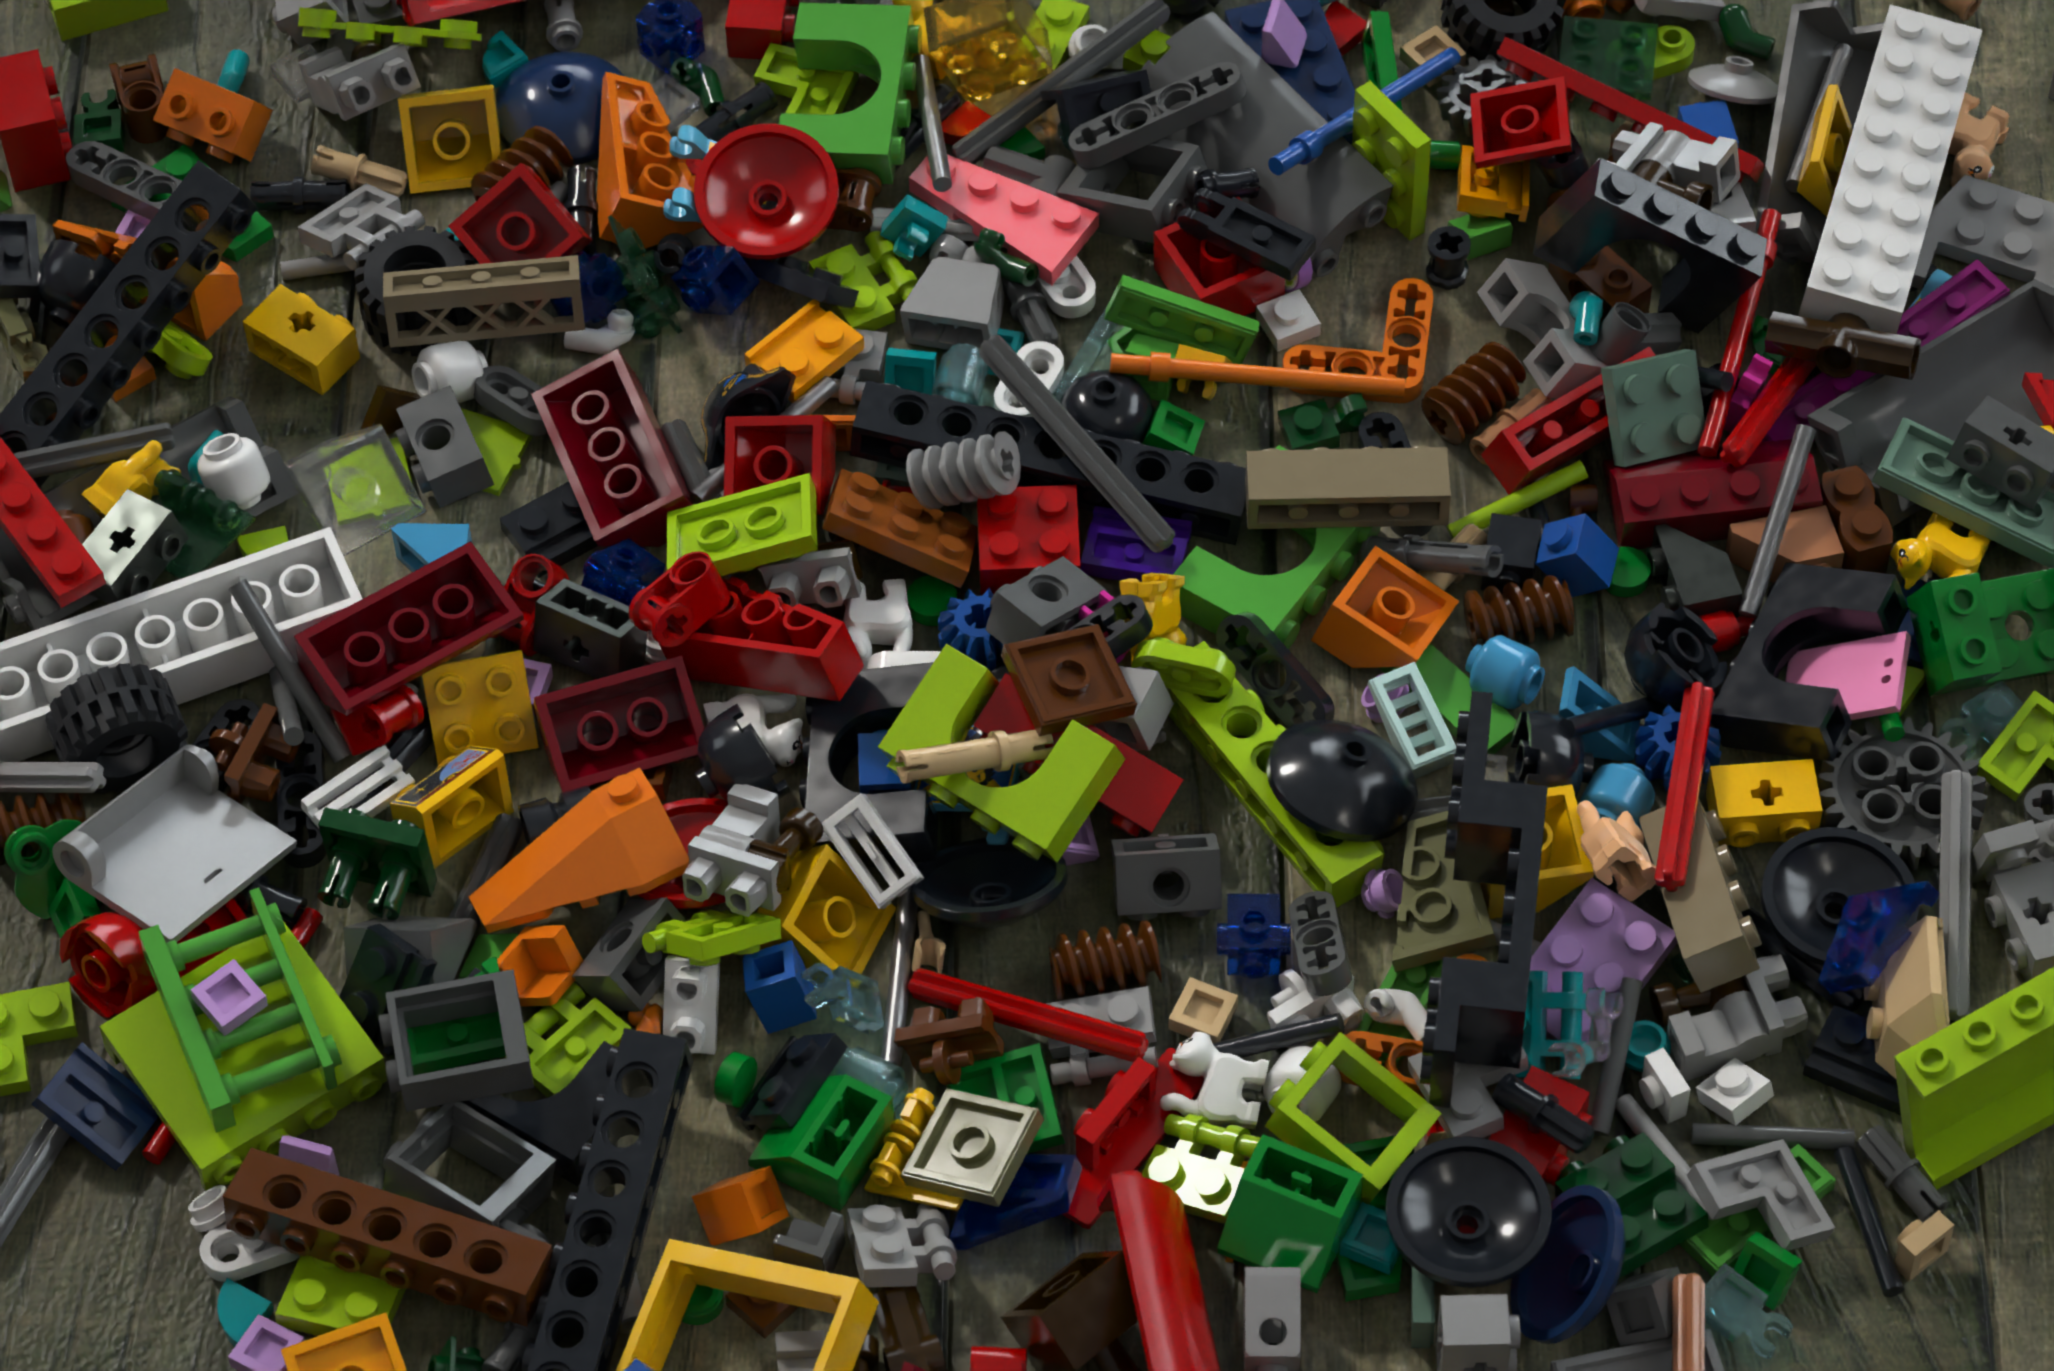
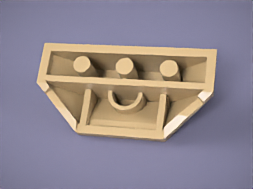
[1864,916,1950,1079]

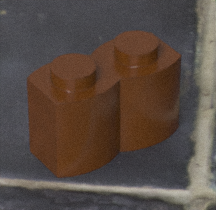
[1820,465,1893,574]

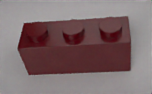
[534,655,704,793]

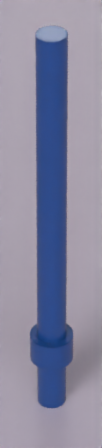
[1268,47,1461,175]

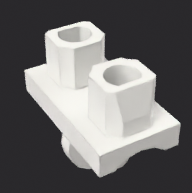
[663,955,720,1055]
[1267,969,1363,1051]

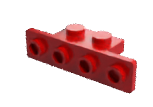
[1047,1048,1204,1229]

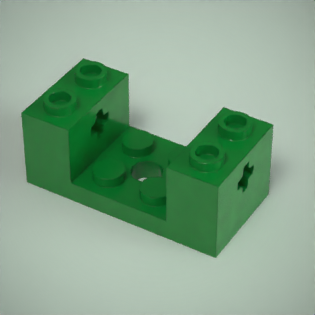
[1906,568,2054,696]

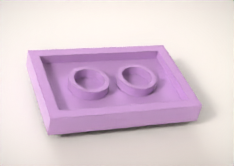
[1530,878,1678,1063]

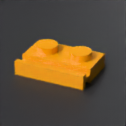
[1457,145,1530,222]
[744,299,865,403]

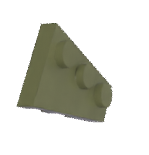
[1392,811,1497,972]

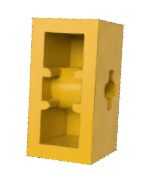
[242,284,360,395]
[1706,759,1823,848]

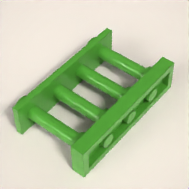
[138,887,342,1133]

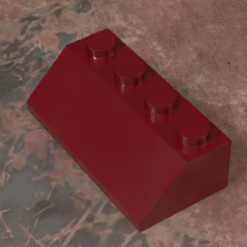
[531,348,694,547]
[1602,439,1823,549]
[294,541,524,716]

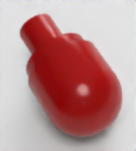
[1698,610,1756,653]

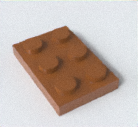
[822,468,978,588]

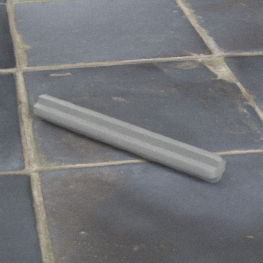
[1939,770,1973,1021]

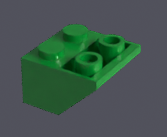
[748,1074,894,1211]
[1217,1134,1363,1294]

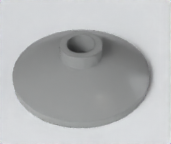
[1687,56,1778,105]

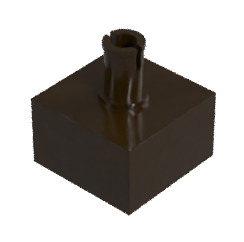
[1000,1250,1141,1371]

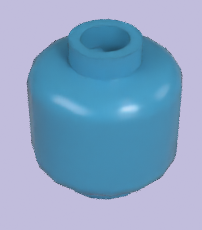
[1465,635,1545,710]
[1580,763,1655,829]

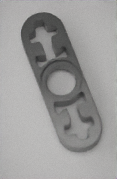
[1288,891,1352,996]

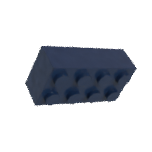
[1225,0,1355,144]

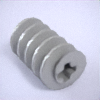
[906,431,1021,510]

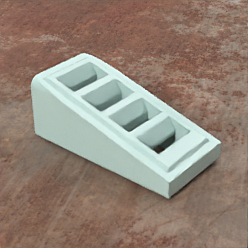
[1367,662,1456,779]

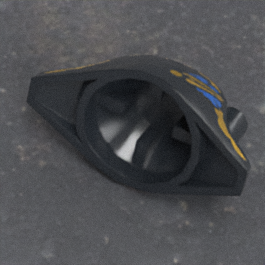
[701,364,796,470]

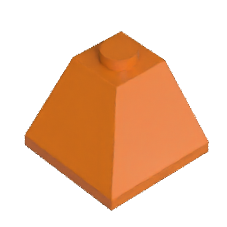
[1311,545,1459,668]

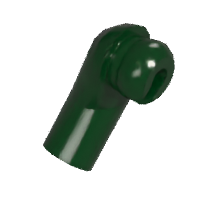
[1718,3,1776,61]
[671,57,725,117]
[974,228,1038,287]

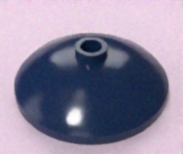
[495,52,624,165]
[1510,1185,1626,1344]

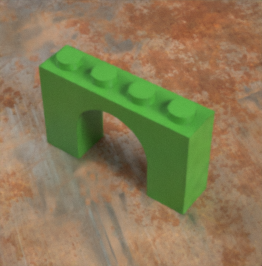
[779,2,922,184]
[1173,445,1381,664]

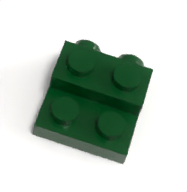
[1554,1132,1709,1279]

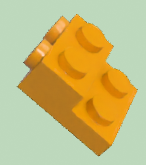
[281,1312,407,1371]

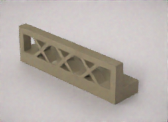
[383,255,585,348]

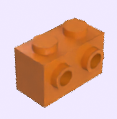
[153,68,273,164]

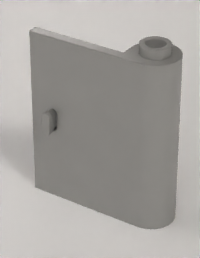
[52,744,297,942]

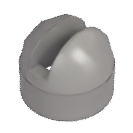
[929,234,968,263]

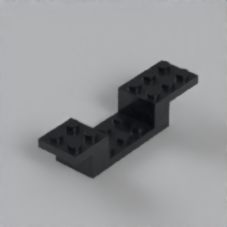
[1420,691,1548,1108]

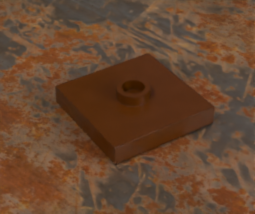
[1001,624,1137,736]

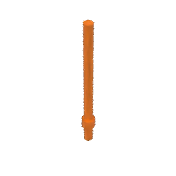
[1109,351,1405,398]

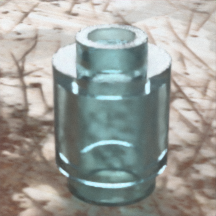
[931,343,988,406]
[829,1046,908,1111]

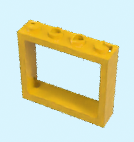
[616,1239,879,1371]

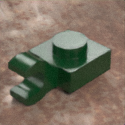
[1277,393,1368,450]

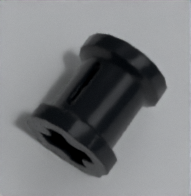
[1426,226,1471,290]

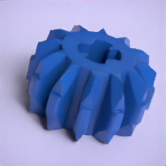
[938,588,1004,672]
[1634,704,1721,791]

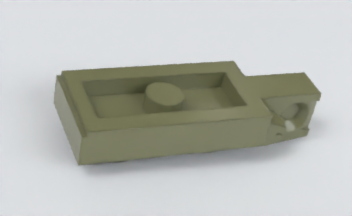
[0,298,48,383]

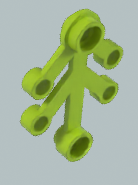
[298,7,482,50]

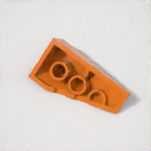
[596,72,703,249]
[52,220,243,341]
[468,767,689,933]

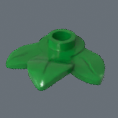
[4,819,82,919]

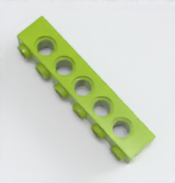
[1166,641,1385,907]

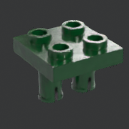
[317,807,437,920]

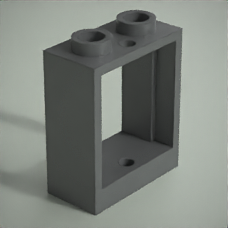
[1057,134,1208,243]
[379,969,535,1112]
[383,1102,556,1227]

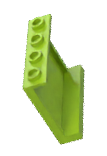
[99,921,387,1191]
[1894,967,2054,1190]

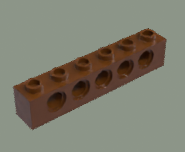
[223,1148,553,1327]

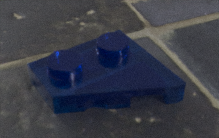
[1818,881,1940,993]
[950,1154,1083,1250]

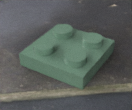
[1601,349,1705,467]

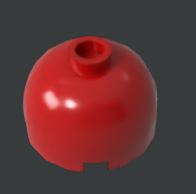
[59,912,157,1018]

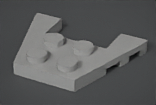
[1911,175,2054,290]

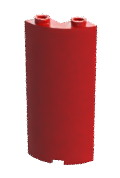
[1096,1170,1221,1371]

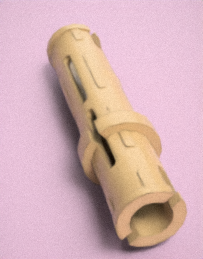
[896,729,1054,784]

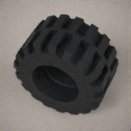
[1440,0,1566,62]
[354,226,477,356]
[45,663,188,793]

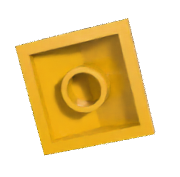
[1797,85,1853,217]

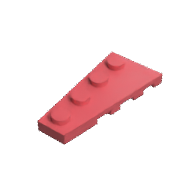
[909,154,1099,286]

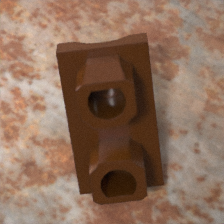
[208,703,301,804]
[894,997,1004,1085]

